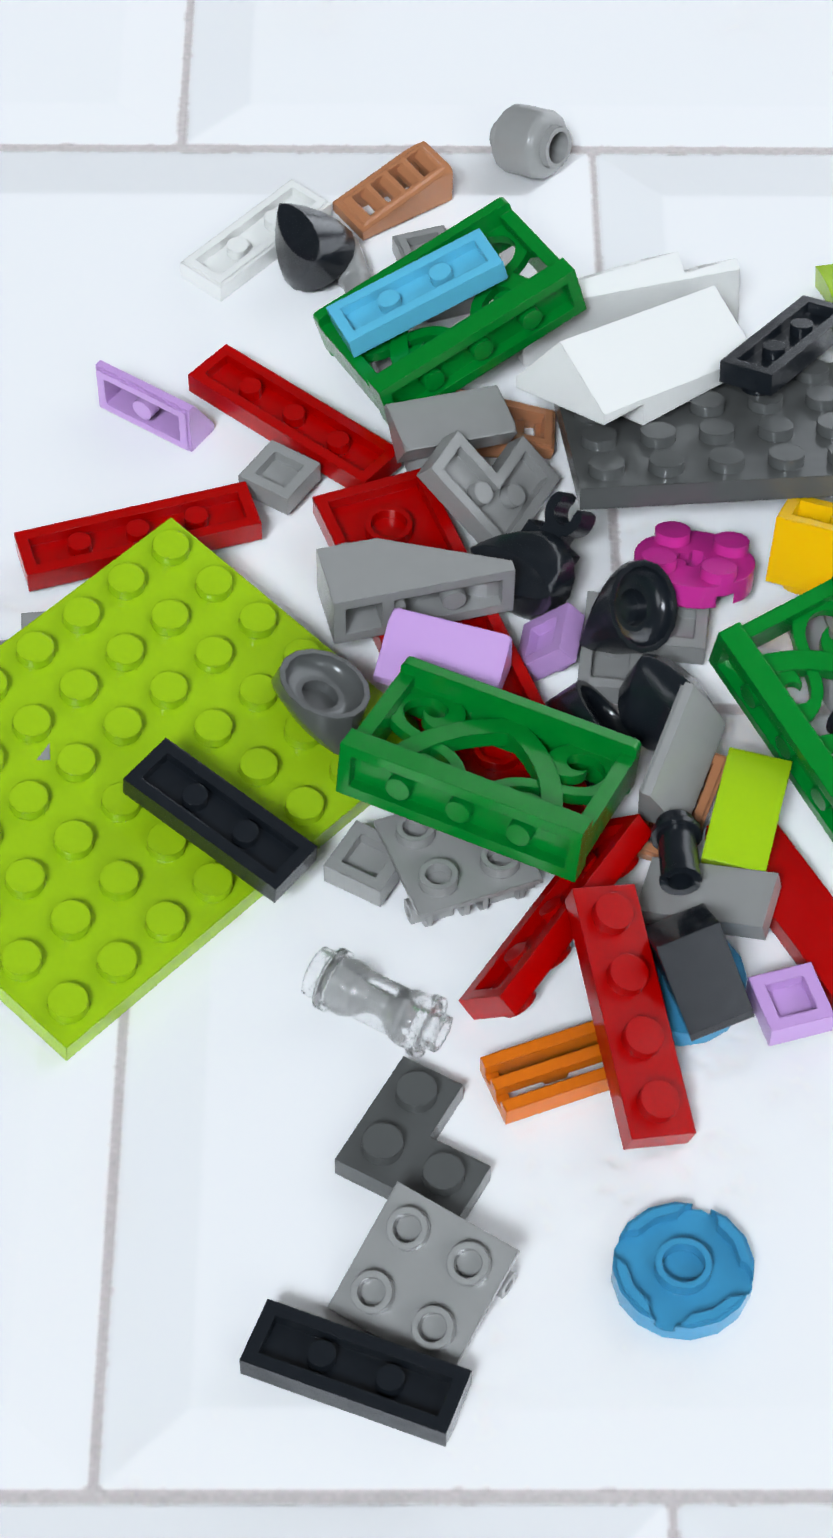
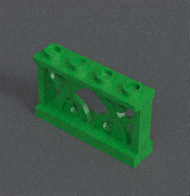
[313,197,587,424]
[708,576,833,842]
[336,656,642,883]

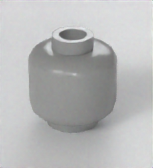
[489,103,572,179]

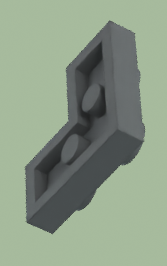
[335,1056,491,1220]

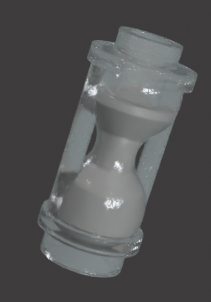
[301,946,453,1059]

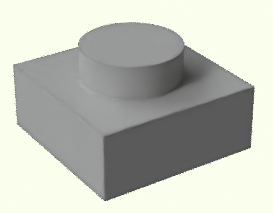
[238,440,321,515]
[323,820,400,907]

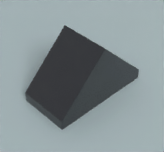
[645,903,754,1042]

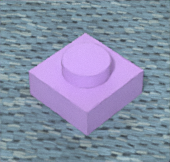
[518,602,585,682]
[746,962,833,1046]

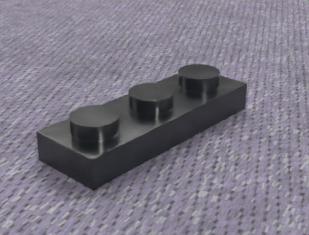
[719,295,833,396]
[123,738,318,903]
[239,1299,472,1447]

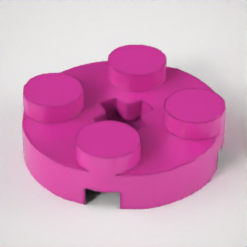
[634,521,755,609]

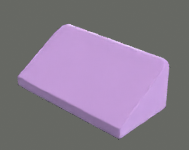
[95,360,214,452]
[373,608,512,689]

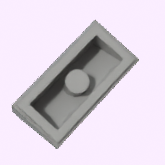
[384,385,517,463]
[638,682,725,823]

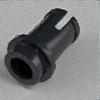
[650,809,703,895]

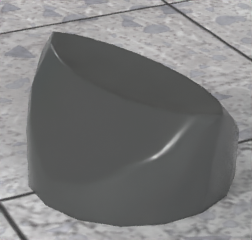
[271,649,370,755]

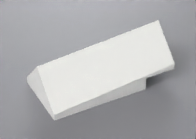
[517,251,740,367]
[516,286,747,425]

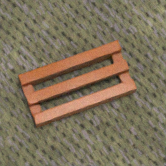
[480,1021,609,1125]

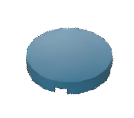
[611,1202,754,1341]

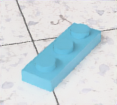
[326,228,508,358]

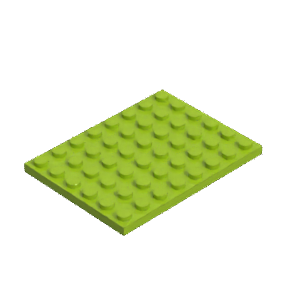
[0,518,420,1061]

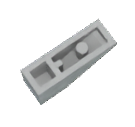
[316,538,515,644]

